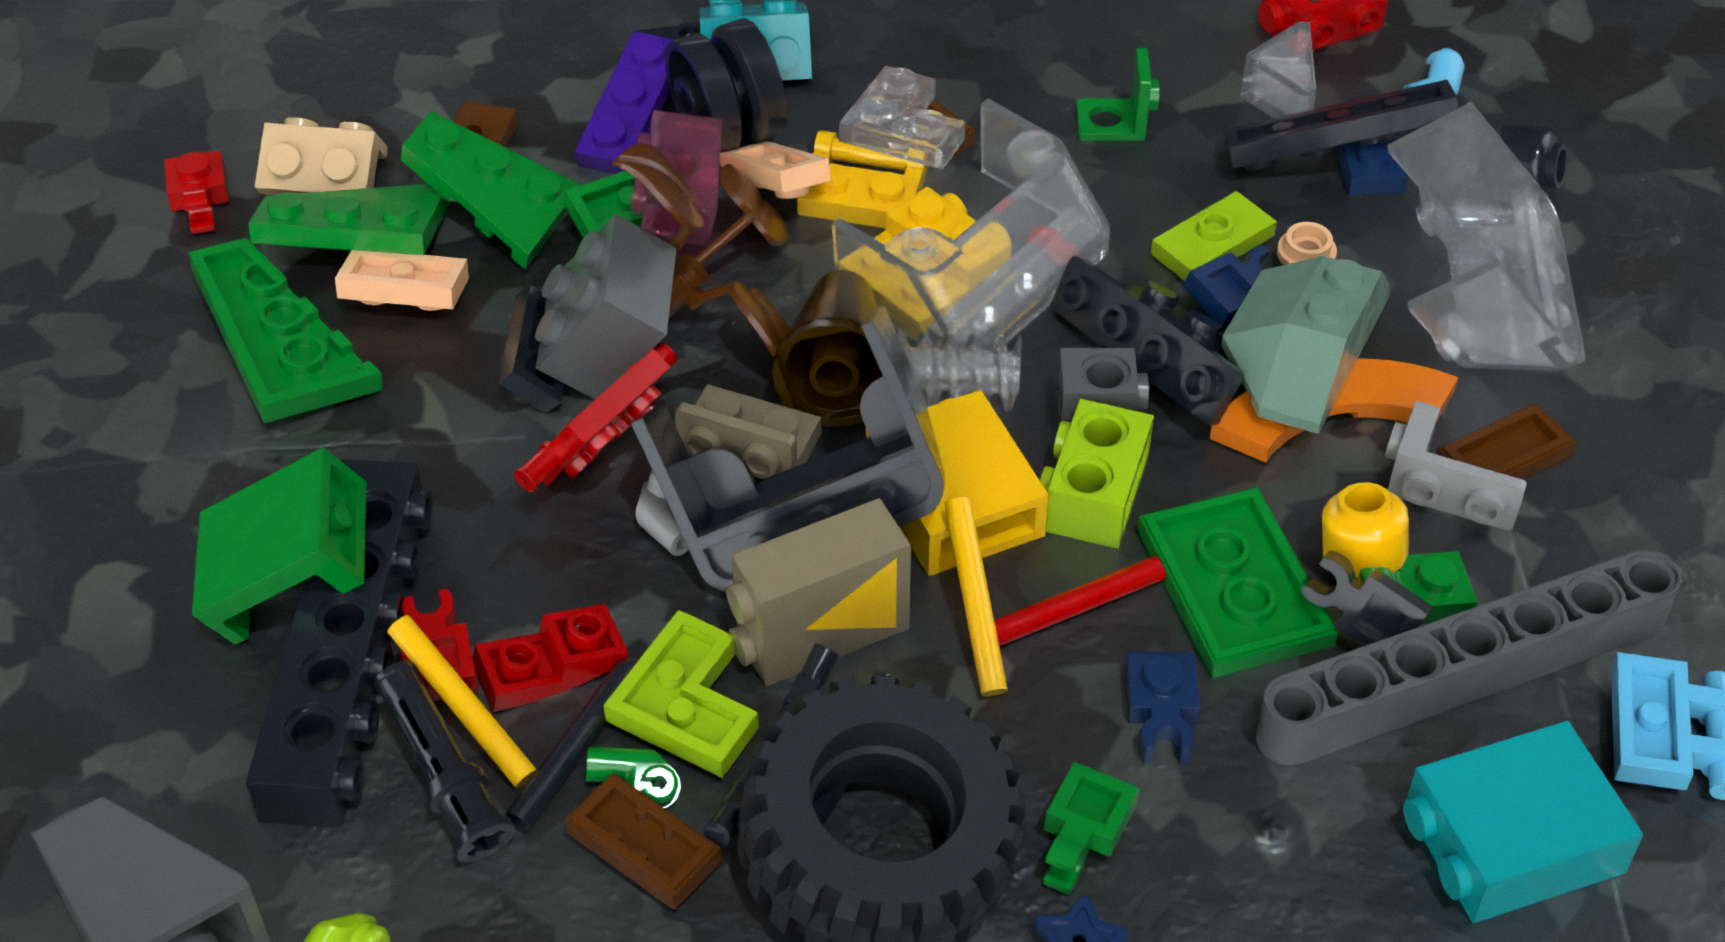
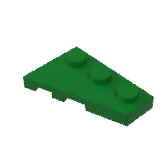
[248,184,451,255]

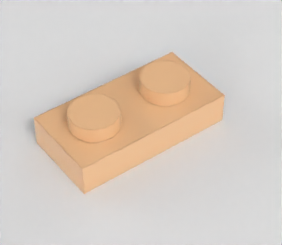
[719,141,831,198]
[335,250,469,311]

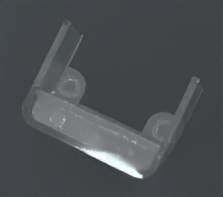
[832,98,1110,366]
[1388,102,1585,372]

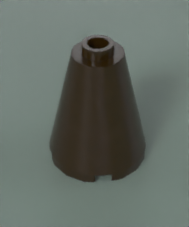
[772,270,882,427]

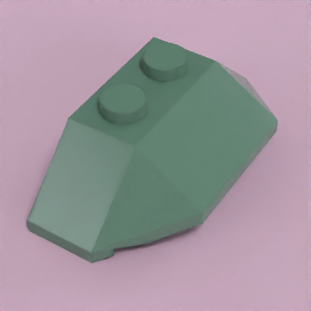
[1221,256,1391,434]

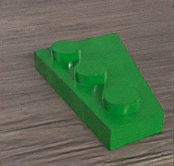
[401,111,581,270]

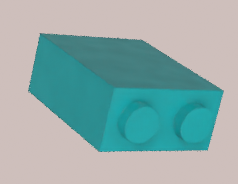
[1403,720,1644,924]

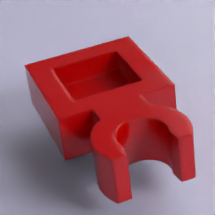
[401,589,479,701]

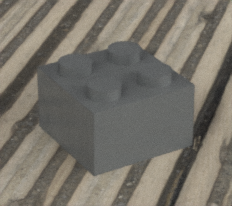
[535,214,676,399]

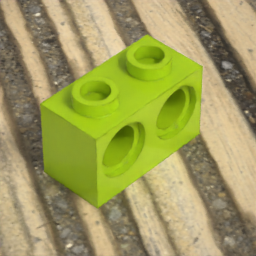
[1040,398,1154,549]

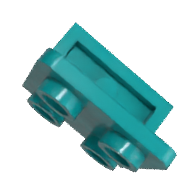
[699,0,812,80]

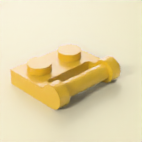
[797,130,930,228]

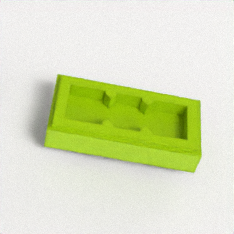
[1151,191,1277,281]

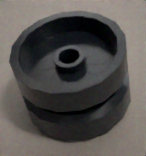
[665,18,788,160]

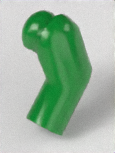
[586,747,681,808]

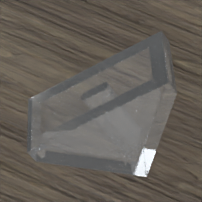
[1240,22,1316,118]

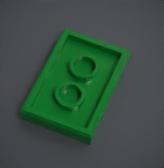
[1137,487,1338,679]

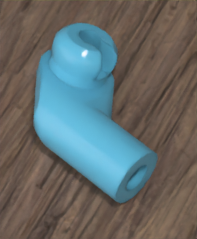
[1403,48,1465,95]

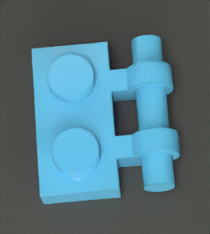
[1611,652,1725,800]

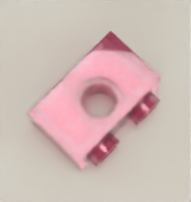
[630,110,722,246]

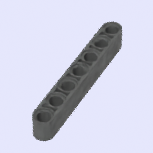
[1255,550,1682,766]

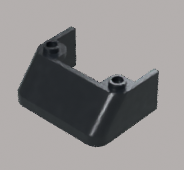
[631,305,946,592]

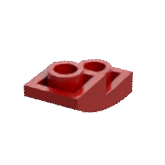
[473,604,628,712]

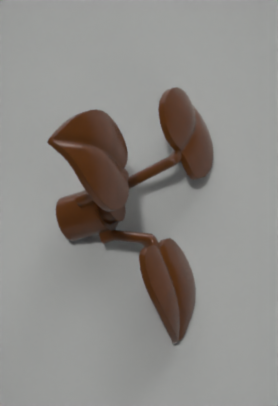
[612,143,790,358]

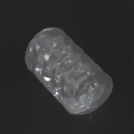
[897,329,1022,411]

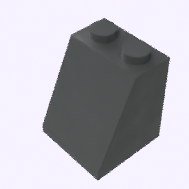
[31,796,271,942]

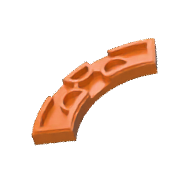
[1210,358,1459,463]

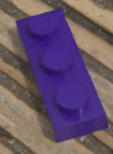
[574,31,675,174]

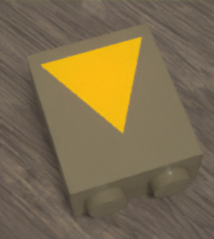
[726,498,911,687]

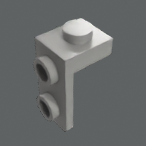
[1385,401,1527,531]

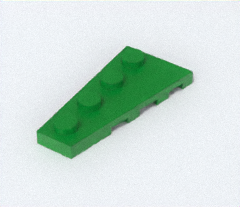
[188,238,383,423]

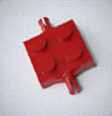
[514,343,677,492]

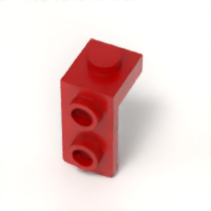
[1258,0,1388,57]

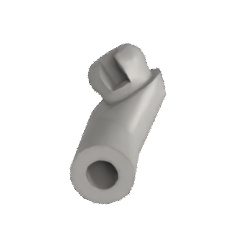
[635,470,689,556]

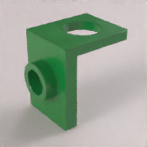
[1076,48,1159,141]

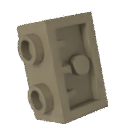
[675,384,822,479]

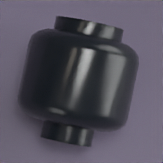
[1477,125,1568,201]

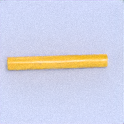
[945,496,1008,697]
[387,615,537,789]

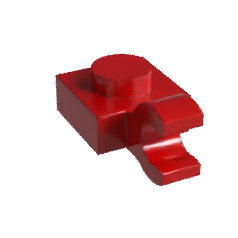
[164,150,229,234]

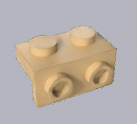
[254,117,388,195]

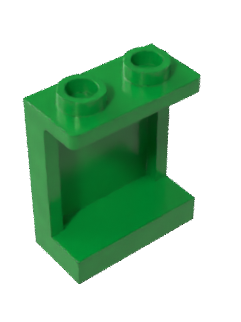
[192,447,366,645]

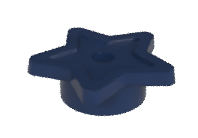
[1033,896,1129,942]

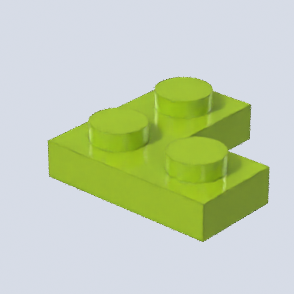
[604,610,759,778]

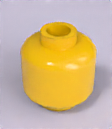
[1322,482,1409,580]

